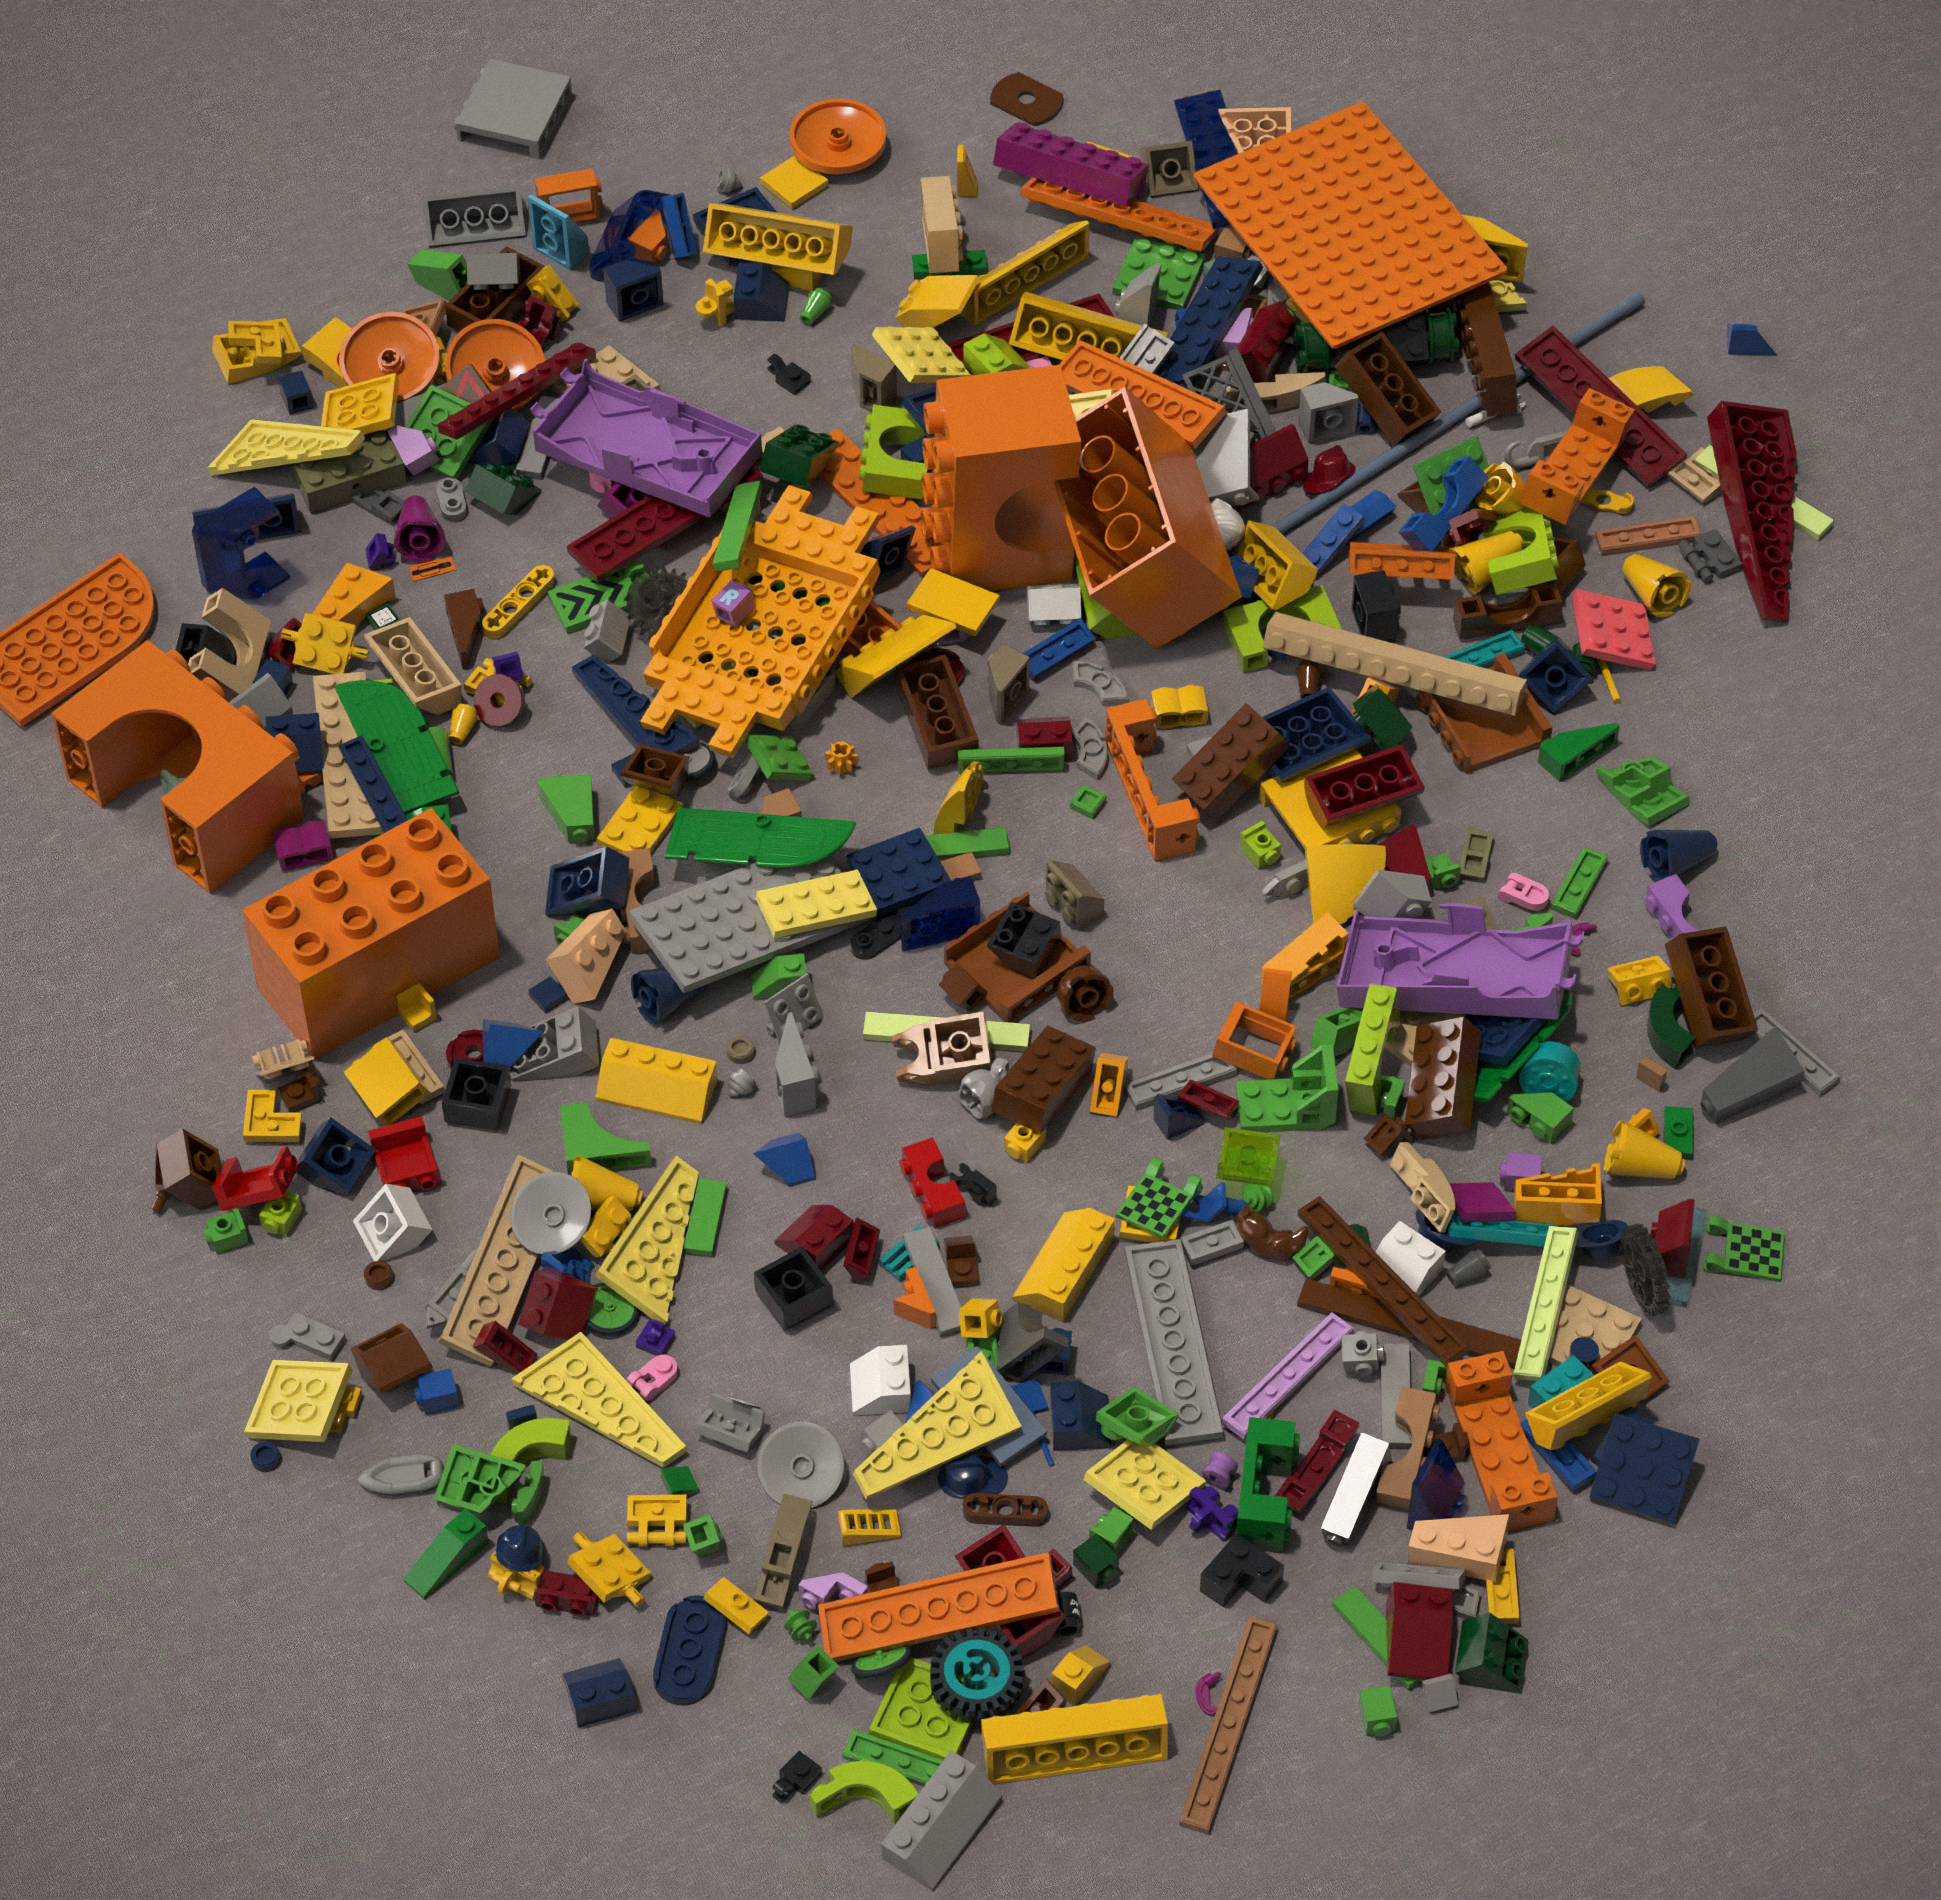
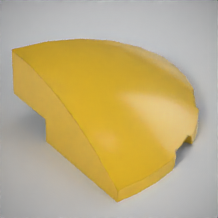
[933,761,984,835]
[1305,844,1386,925]

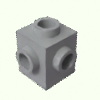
[1342,1331,1385,1375]

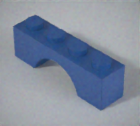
[1398,456,1489,552]

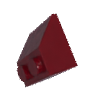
[1016,717,1073,761]
[1647,1199,1695,1278]
[774,1205,854,1270]
[518,1267,598,1339]

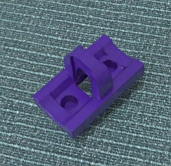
[1186,1486,1239,1541]

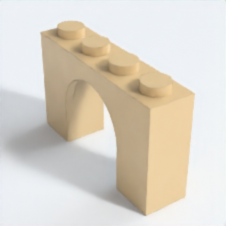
[188,588,271,702]

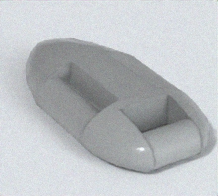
[358,1454,443,1495]

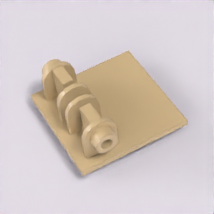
[252,1039,314,1079]

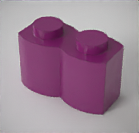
[272,821,334,870]

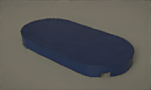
[653,1595,726,1705]

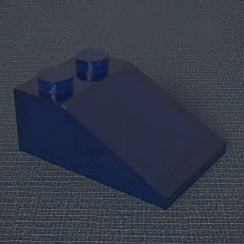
[900,876,980,952]
[1407,1438,1467,1531]

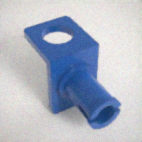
[1180,1182,1246,1223]

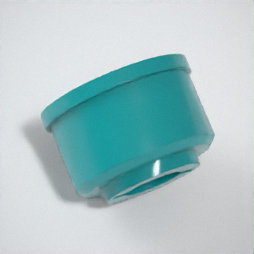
[1519,1041,1581,1102]

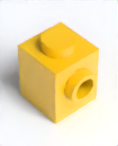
[959,1298,1003,1338]

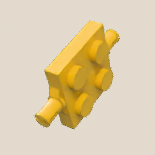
[280,613,369,674]
[567,1531,651,1607]

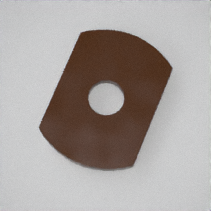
[990,72,1063,126]

